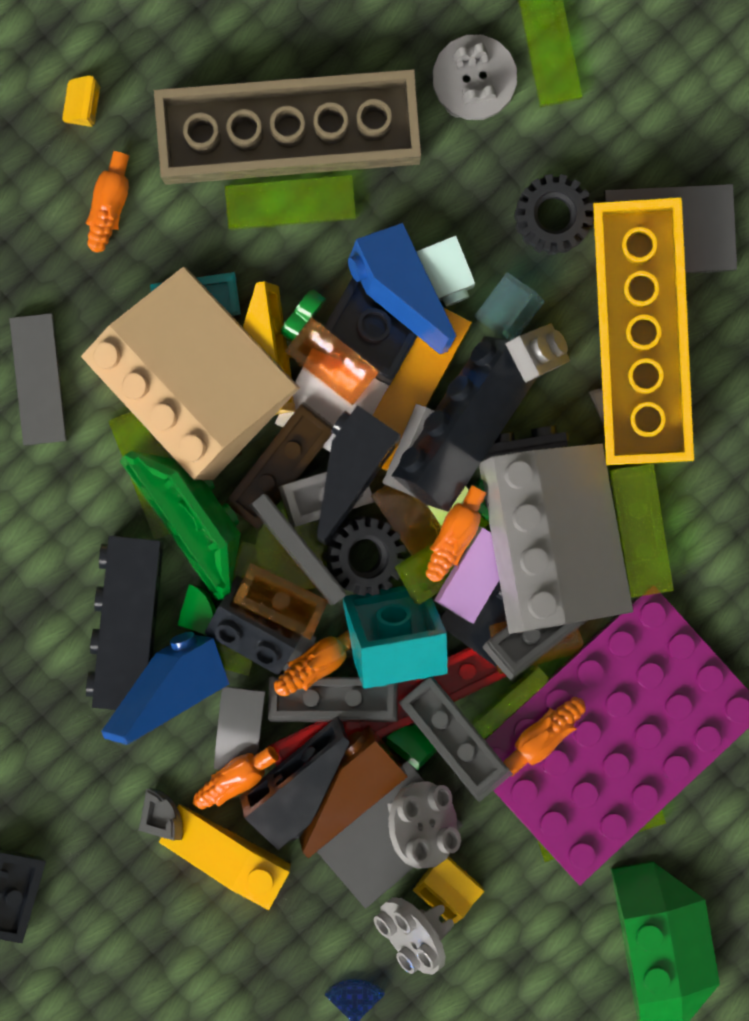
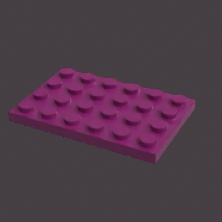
[484,585,749,886]

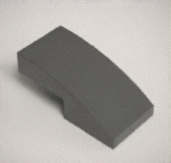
[214,686,266,770]

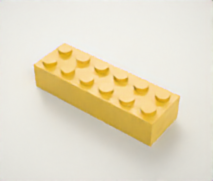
[593,198,694,465]

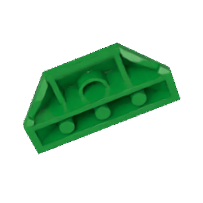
[120,450,241,601]
[611,861,720,1021]

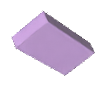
[434,527,499,624]

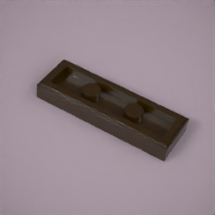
[225,402,334,529]

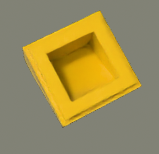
[62,76,101,127]

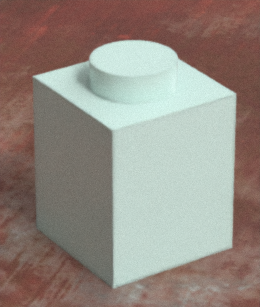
[416,236,475,307]

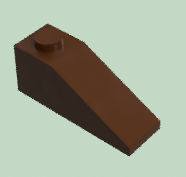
[299,726,408,858]

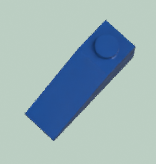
[348,223,456,354]
[102,632,229,745]

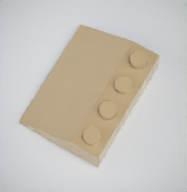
[81,267,300,480]

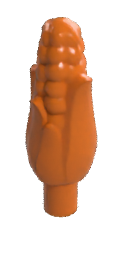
[85,151,130,252]
[426,485,487,582]
[274,630,351,696]
[503,697,586,777]
[193,746,279,810]

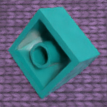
[343,582,448,689]

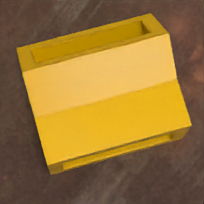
[413,856,484,924]

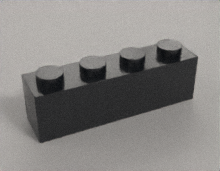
[391,336,537,512]
[86,535,164,710]

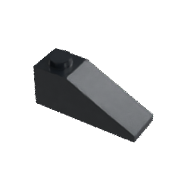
[317,405,400,546]
[240,717,350,850]

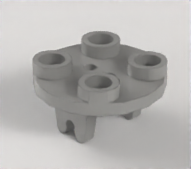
[433,35,517,120]
[387,782,461,868]
[374,897,454,975]

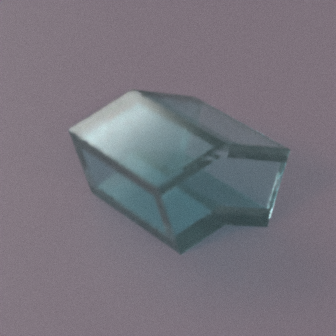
[474,272,545,341]

